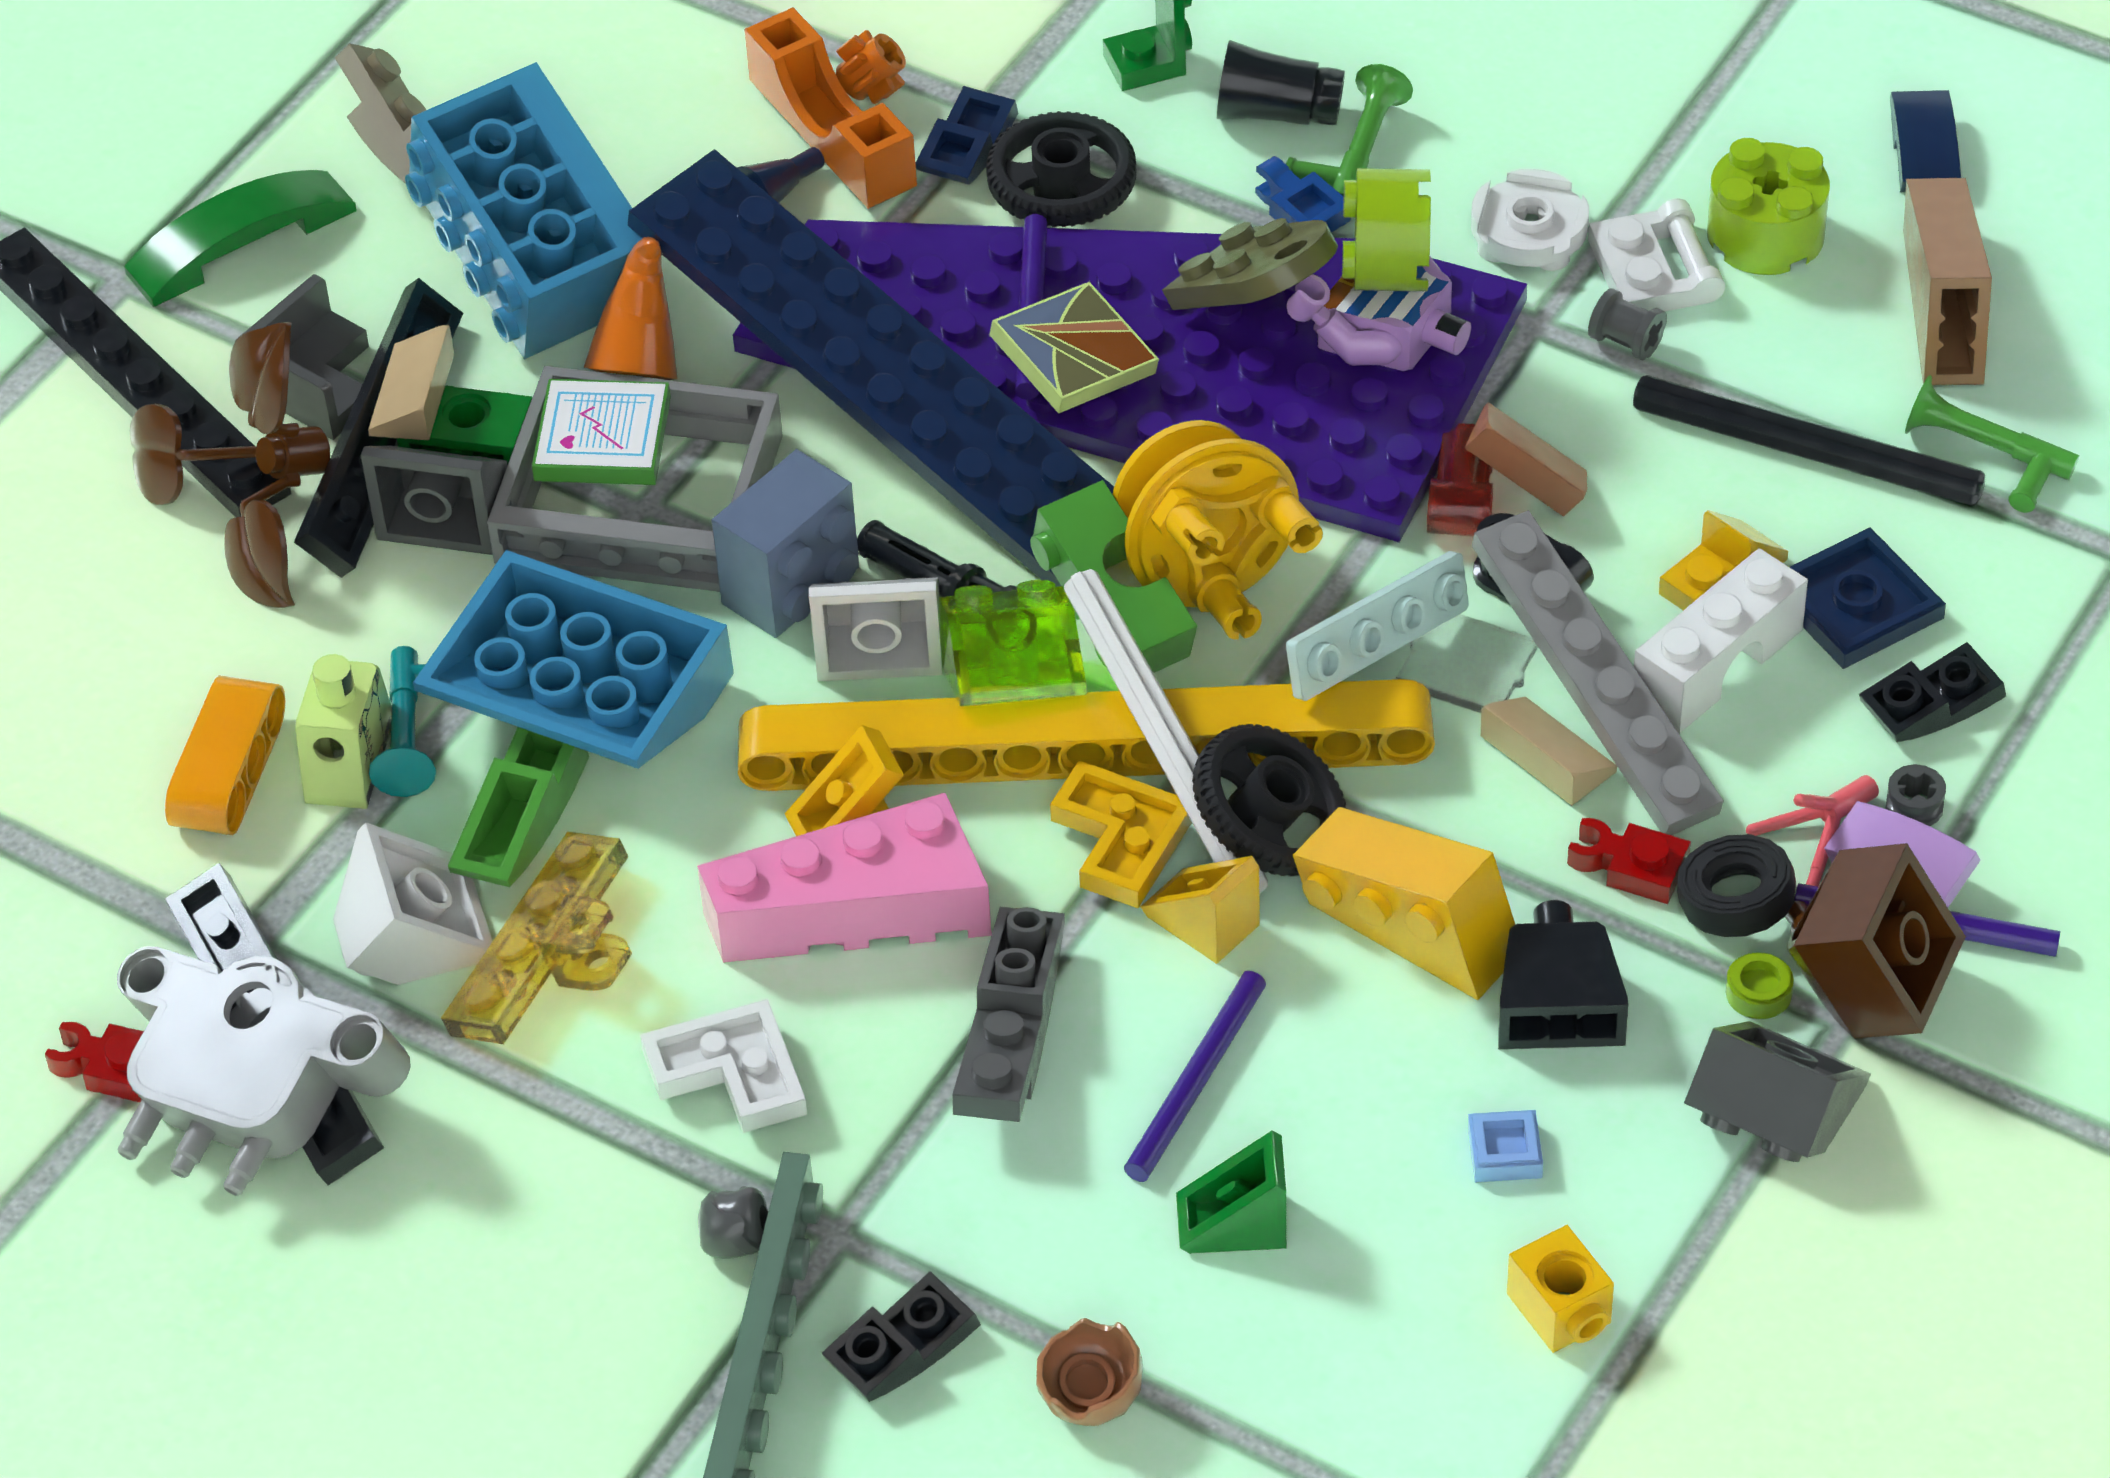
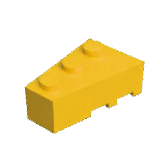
[1293,807,1516,1000]

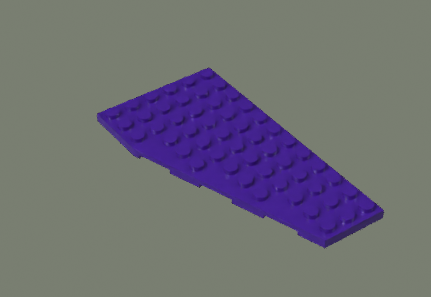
[732,219,1528,543]

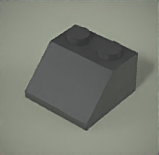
[361,446,508,555]
[1684,1021,1871,1162]

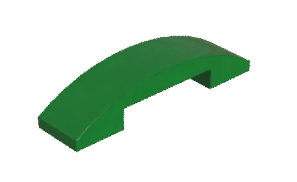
[124,170,357,307]

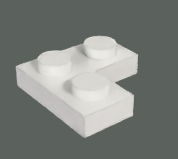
[640,999,808,1133]

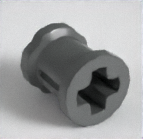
[1588,288,1667,361]

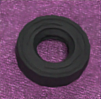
[1677,834,1796,937]

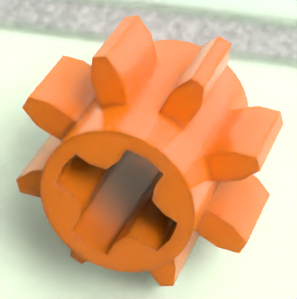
[836,30,906,104]

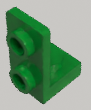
[1103,0,1192,91]

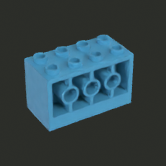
[405,62,642,360]

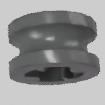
[1885,764,1946,826]

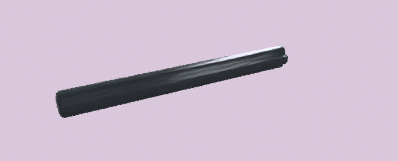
[1633,375,1986,506]

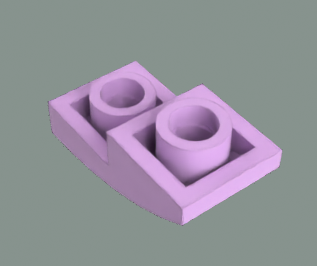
[1824,801,1981,907]

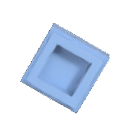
[1468,1110,1543,1183]

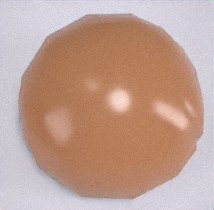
[1036,1318,1143,1426]

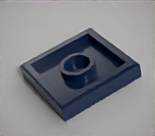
[1790,527,1946,669]

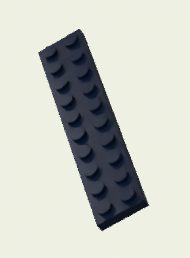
[628,149,1114,595]

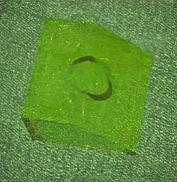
[939,580,1087,706]

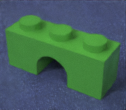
[1030,480,1197,673]

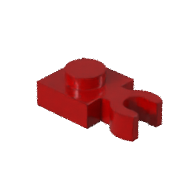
[1567,818,1691,904]
[45,1022,144,1103]

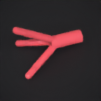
[1746,775,1879,887]

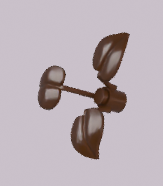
[129,322,330,608]

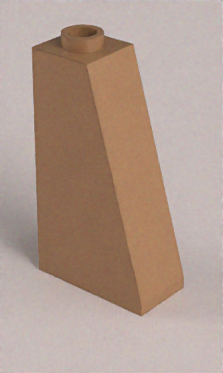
[1903,178,1992,385]

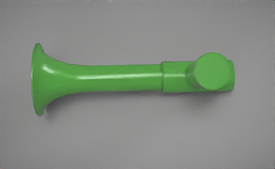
[1286,64,1413,196]
[1905,375,2080,513]

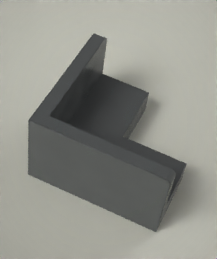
[235,274,369,440]

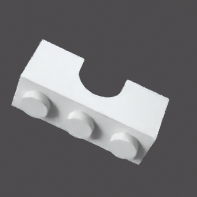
[1634,548,1808,734]

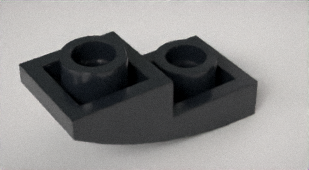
[1859,642,2006,743]
[822,1271,981,1402]

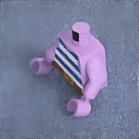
[1287,256,1471,371]

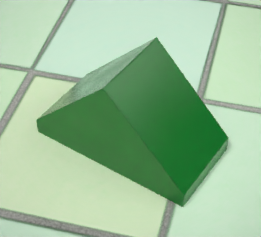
[1176,1130,1287,1254]

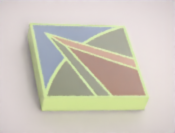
[989,282,1159,414]

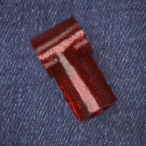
[1427,423,1493,537]

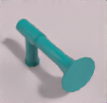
[369,646,436,797]

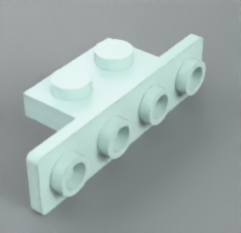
[1286,551,1469,701]

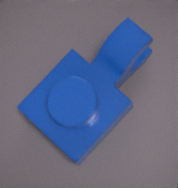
[1255,156,1352,233]

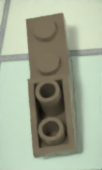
[335,43,426,183]

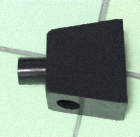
[1498,900,1629,1049]

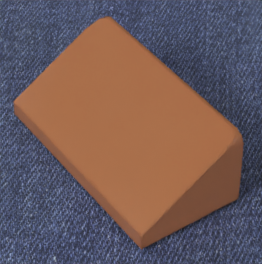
[1465,402,1587,517]

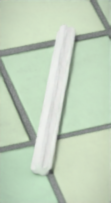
[1064,569,1268,895]

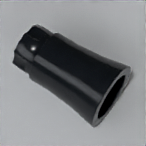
[1217,40,1345,125]

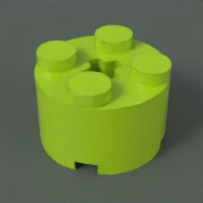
[1707,138,1830,275]
[1342,168,1431,291]

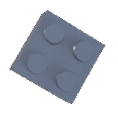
[711,449,859,638]

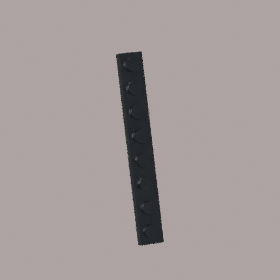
[0,227,292,517]

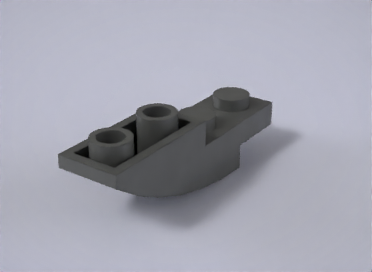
[952,906,1065,1122]

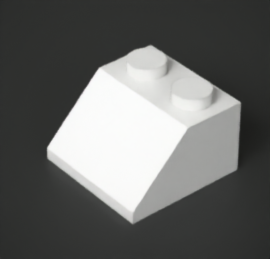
[809,578,943,682]

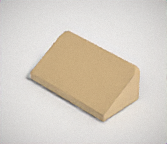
[368,325,454,440]
[1480,696,1617,806]

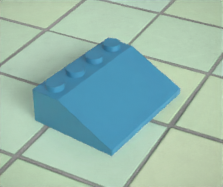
[413,550,734,769]

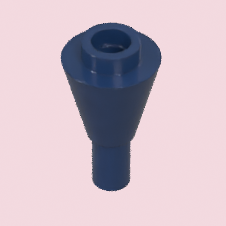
[737,147,825,203]

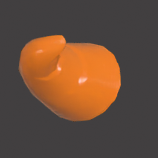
[584,237,678,380]

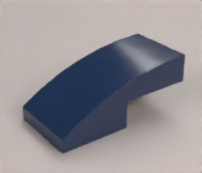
[915,86,1018,185]
[1890,90,1961,192]

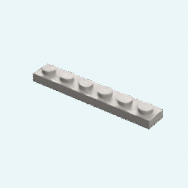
[1472,510,1724,835]

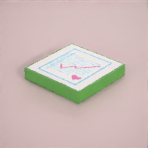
[532,379,671,485]

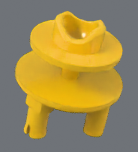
[1112,420,1323,640]

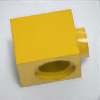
[1507,1224,1614,1353]

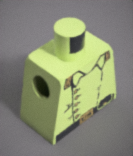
[295,654,391,809]

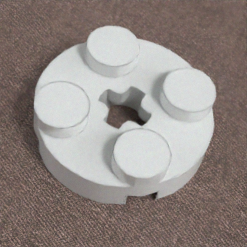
[1471,169,1589,271]

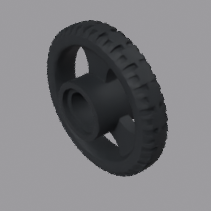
[986,111,1137,227]
[1192,724,1347,877]

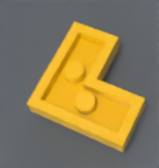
[1050,760,1192,908]

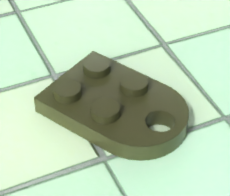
[1162,218,1338,310]

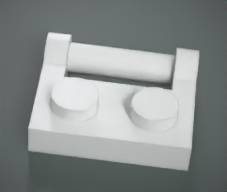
[1588,198,1726,312]

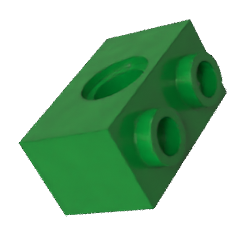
[397,385,533,464]

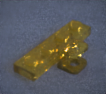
[441,831,632,1045]

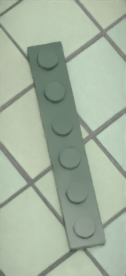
[703,1152,823,1478]

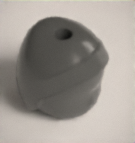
[697,1186,768,1259]

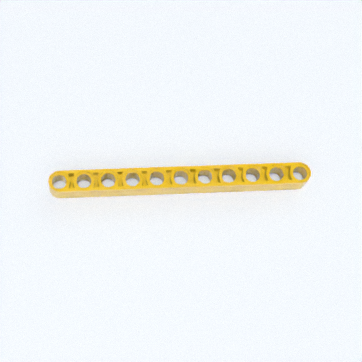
[738,679,1435,791]

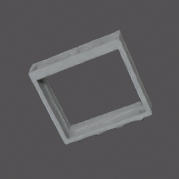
[487,366,783,592]

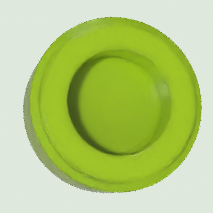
[1725,953,1794,1019]

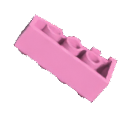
[697,793,992,963]

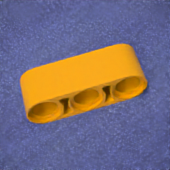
[165,675,286,836]

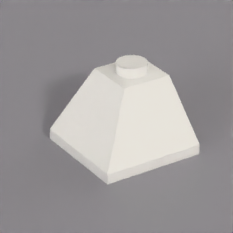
[333,822,496,985]

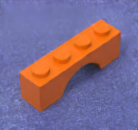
[744,7,917,209]

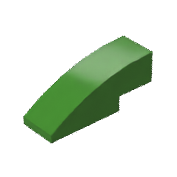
[448,727,590,888]

